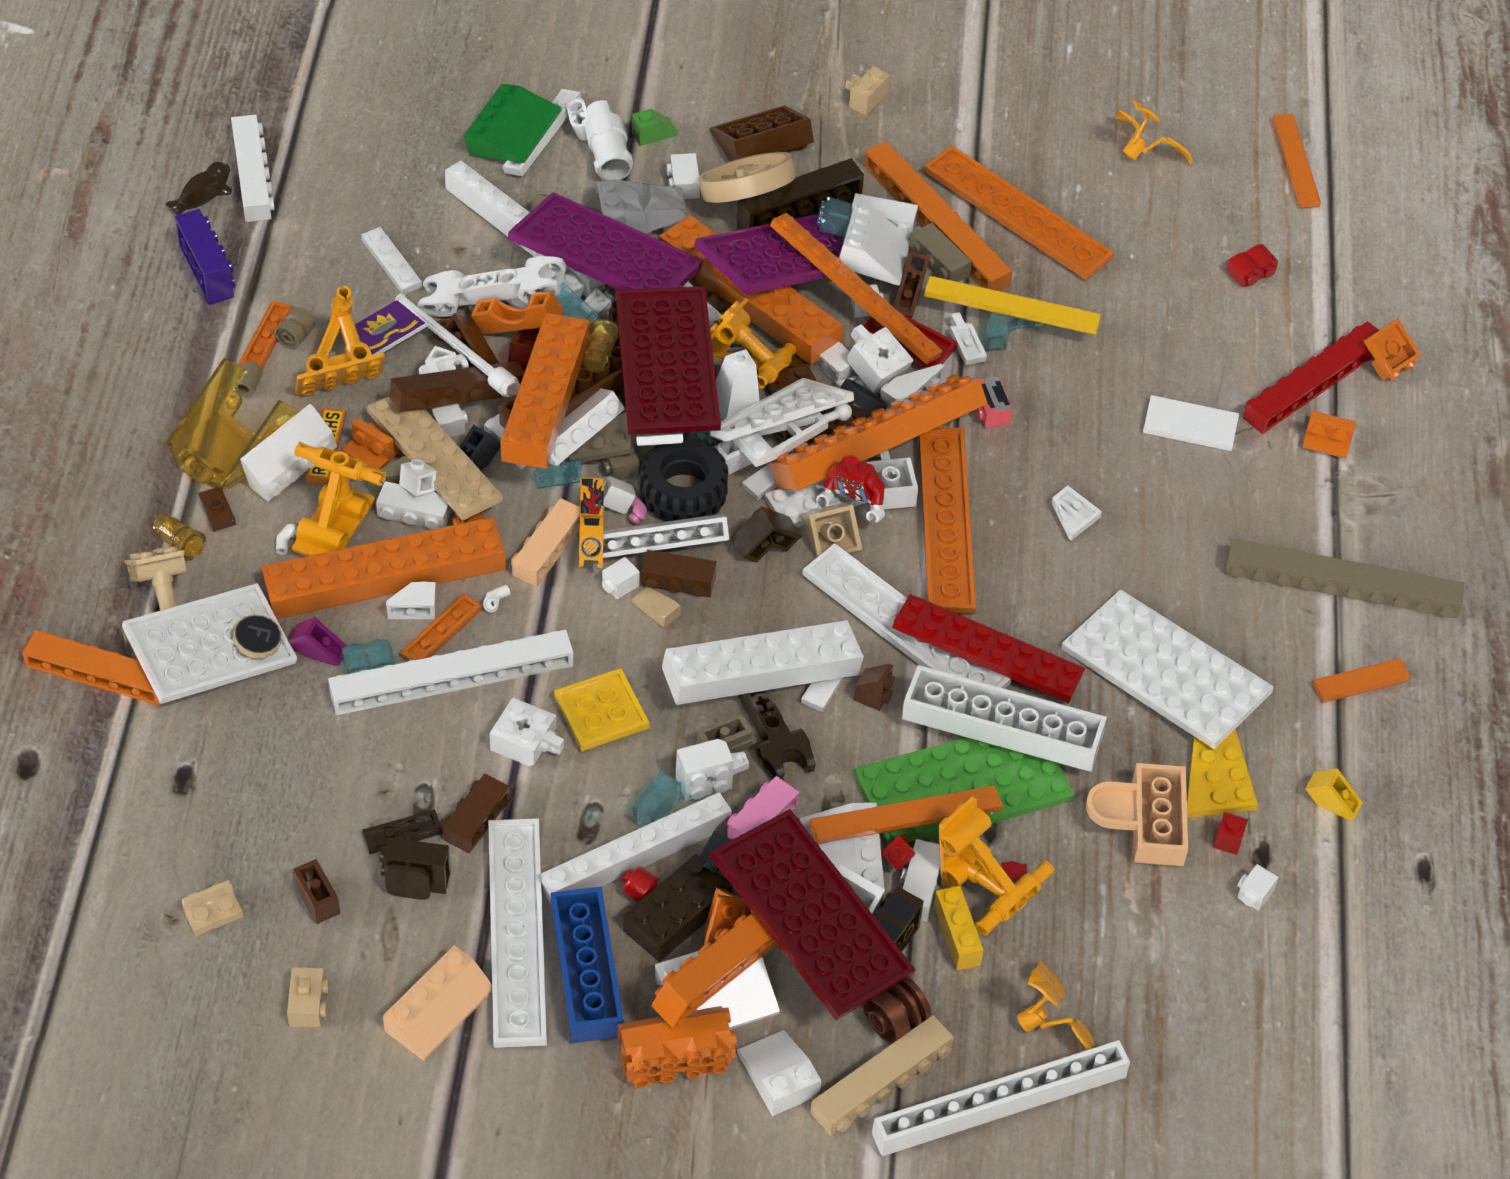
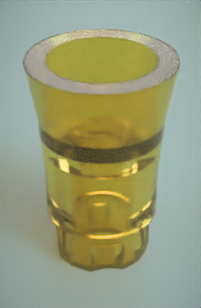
[583,319,619,373]
[152,513,206,561]

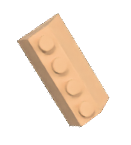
[383,945,492,1061]

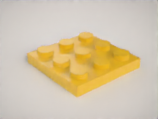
[554,668,650,752]

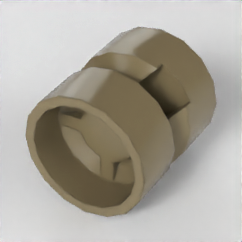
[274,307,315,349]

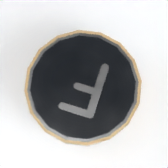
[233,614,282,659]

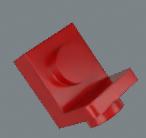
[881,833,916,870]

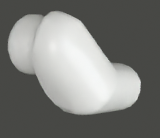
[276,524,298,555]
[483,584,511,613]

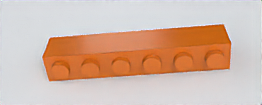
[22,630,161,706]

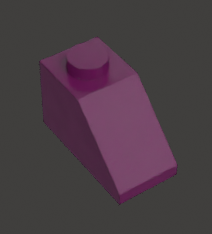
[288,617,349,666]

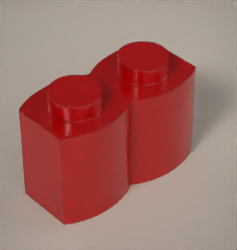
[1226,244,1278,287]

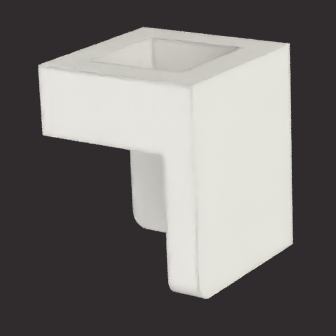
[603,476,636,514]

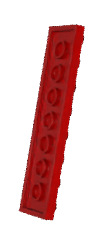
[892,594,1085,703]

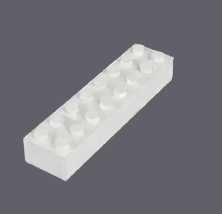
[662,620,864,705]
[902,665,1107,772]

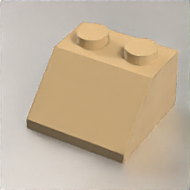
[801,502,862,558]

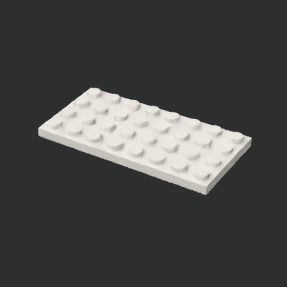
[1061,589,1274,749]

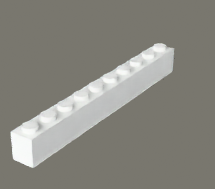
[445,161,605,297]
[328,630,573,715]
[872,1040,1130,1156]

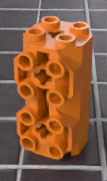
[617,1006,737,1089]

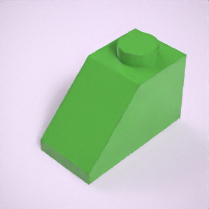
[632,109,678,146]

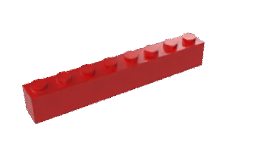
[1243,321,1379,434]

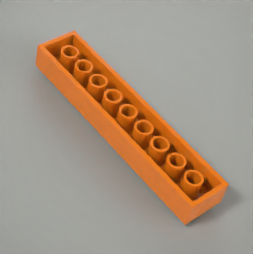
[659,215,843,365]
[769,375,988,491]
[261,517,506,619]

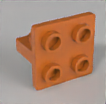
[1302,411,1356,458]
[342,418,401,470]
[702,888,752,944]

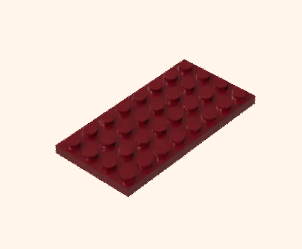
[615,286,721,435]
[710,809,916,1021]

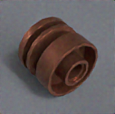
[862,977,931,1044]

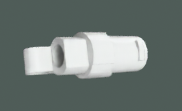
[567,98,633,180]

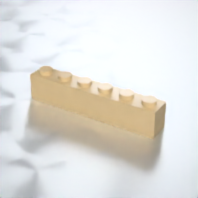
[810,1015,954,1136]

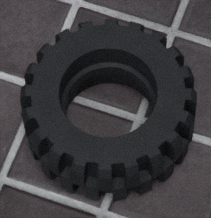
[640,437,728,522]

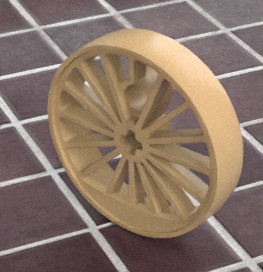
[698,152,796,203]

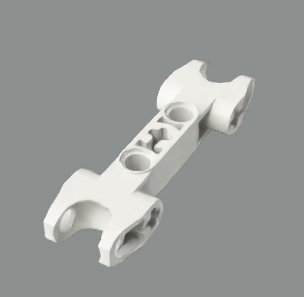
[417,256,567,317]

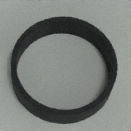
[840,378,888,413]

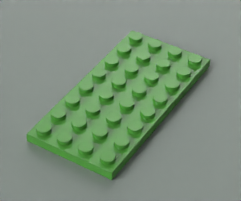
[854,737,1074,847]

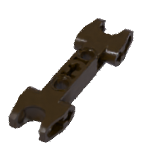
[738,690,816,781]

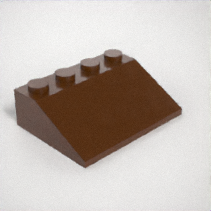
[710,105,814,161]

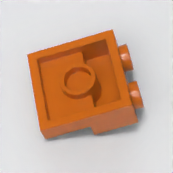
[1364,318,1421,381]

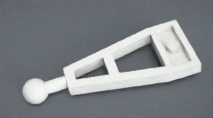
[733,403,852,467]

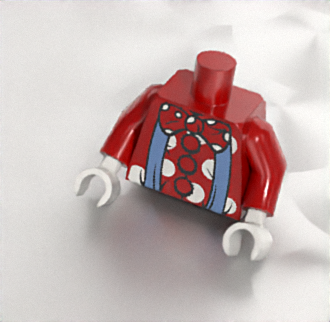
[816,455,885,523]

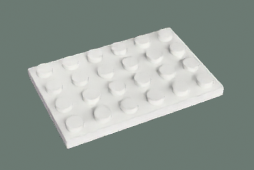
[122,583,297,704]

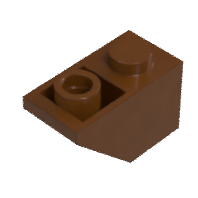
[854,664,895,711]

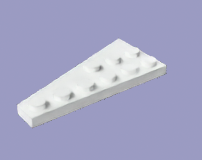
[710,378,854,441]

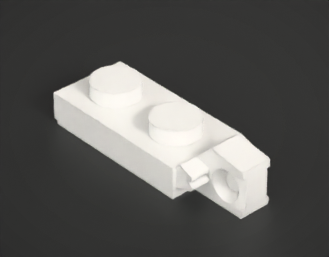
[949,312,987,366]

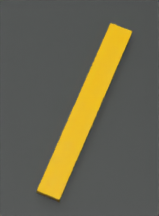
[924,276,1101,335]

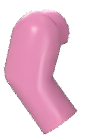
[629,496,647,525]

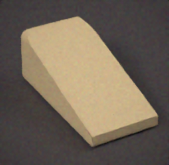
[631,587,681,628]

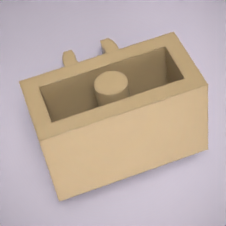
[845,66,890,115]
[287,967,329,1027]

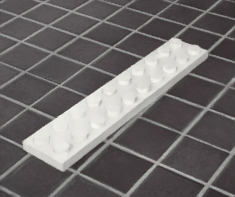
[802,543,1011,689]
[488,818,547,1048]

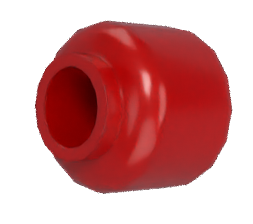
[621,866,658,903]

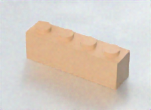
[511,498,580,587]

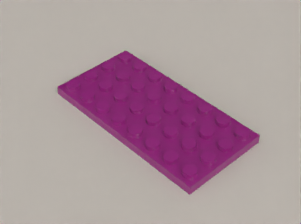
[507,192,703,290]
[694,212,847,295]

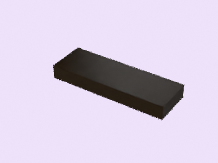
[362,809,442,855]

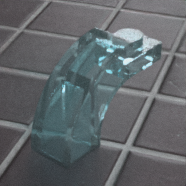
[984,312,1043,352]

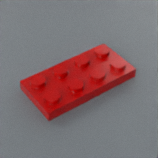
[863,313,957,369]

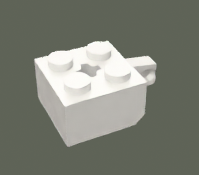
[847,325,914,393]
[866,450,918,510]
[490,697,564,766]
[676,739,749,801]

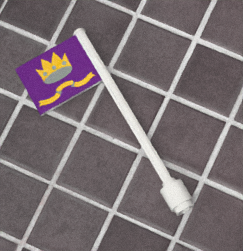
[355,293,520,398]

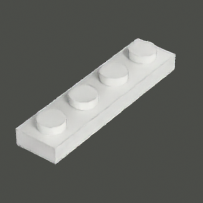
[361,227,422,294]

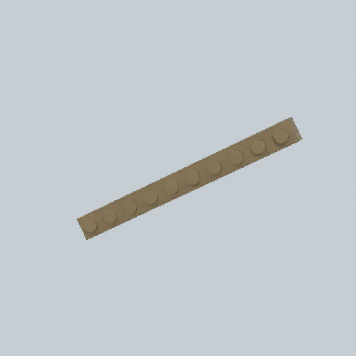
[1225,538,1465,619]

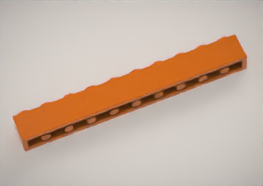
[864,141,1012,291]

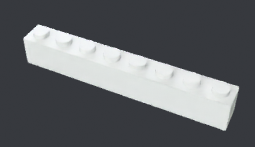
[541,792,732,904]

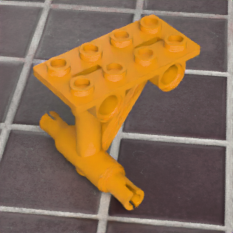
[295,285,385,396]
[710,298,796,389]
[292,442,386,556]
[939,796,1055,936]

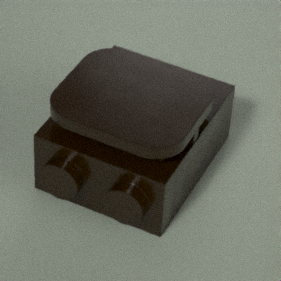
[379,837,451,900]

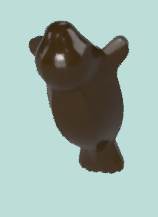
[165,162,232,215]

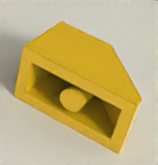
[1305,768,1363,821]

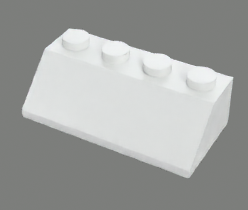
[240,404,337,502]

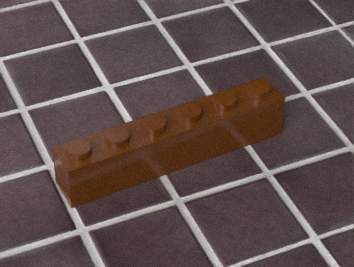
[389,361,525,412]

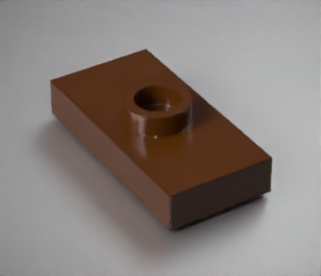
[199,486,236,531]

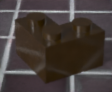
[730,506,802,562]

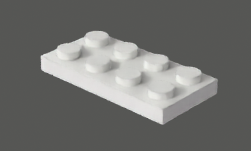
[764,478,864,528]

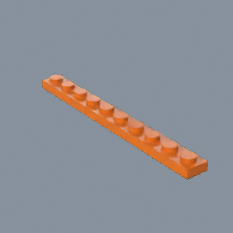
[770,213,943,364]

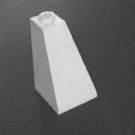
[715,349,760,444]

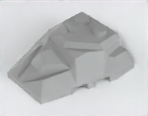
[594,179,688,236]

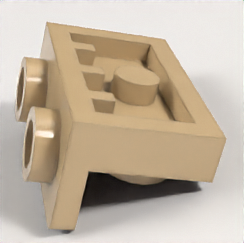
[181,880,244,936]

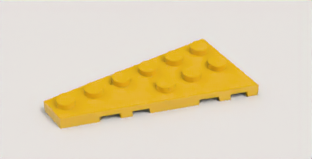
[1187,729,1258,818]

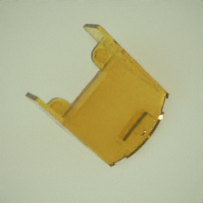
[167,358,300,489]

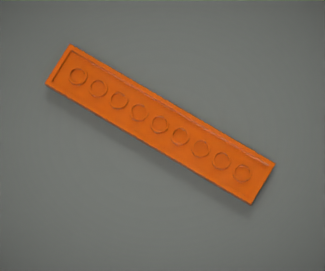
[924,145,1114,281]
[919,427,976,614]

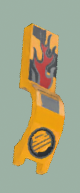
[579,478,604,568]

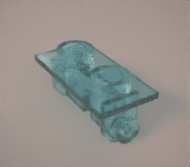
[534,460,583,489]

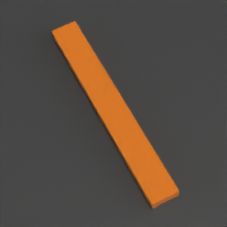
[809,786,1003,844]

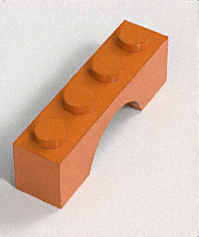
[471,291,564,334]

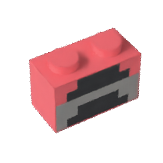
[976,376,1012,429]

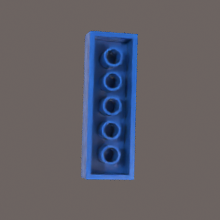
[550,886,624,1043]

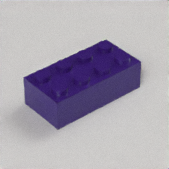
[175,209,236,305]

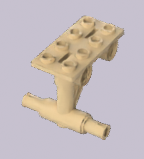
[122,546,186,644]

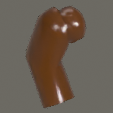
[707,291,732,315]

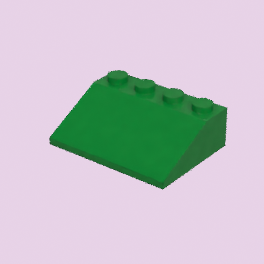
[463,84,562,163]

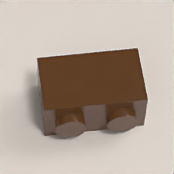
[293,859,340,924]

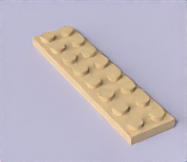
[367,396,503,520]

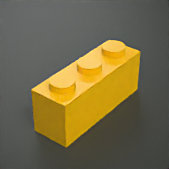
[934,886,984,971]

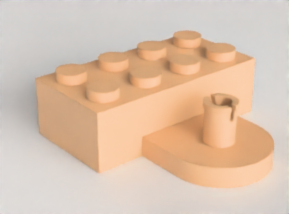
[1086,763,1188,866]

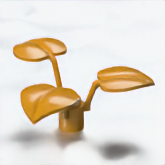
[1115,99,1193,166]
[1017,960,1096,1050]

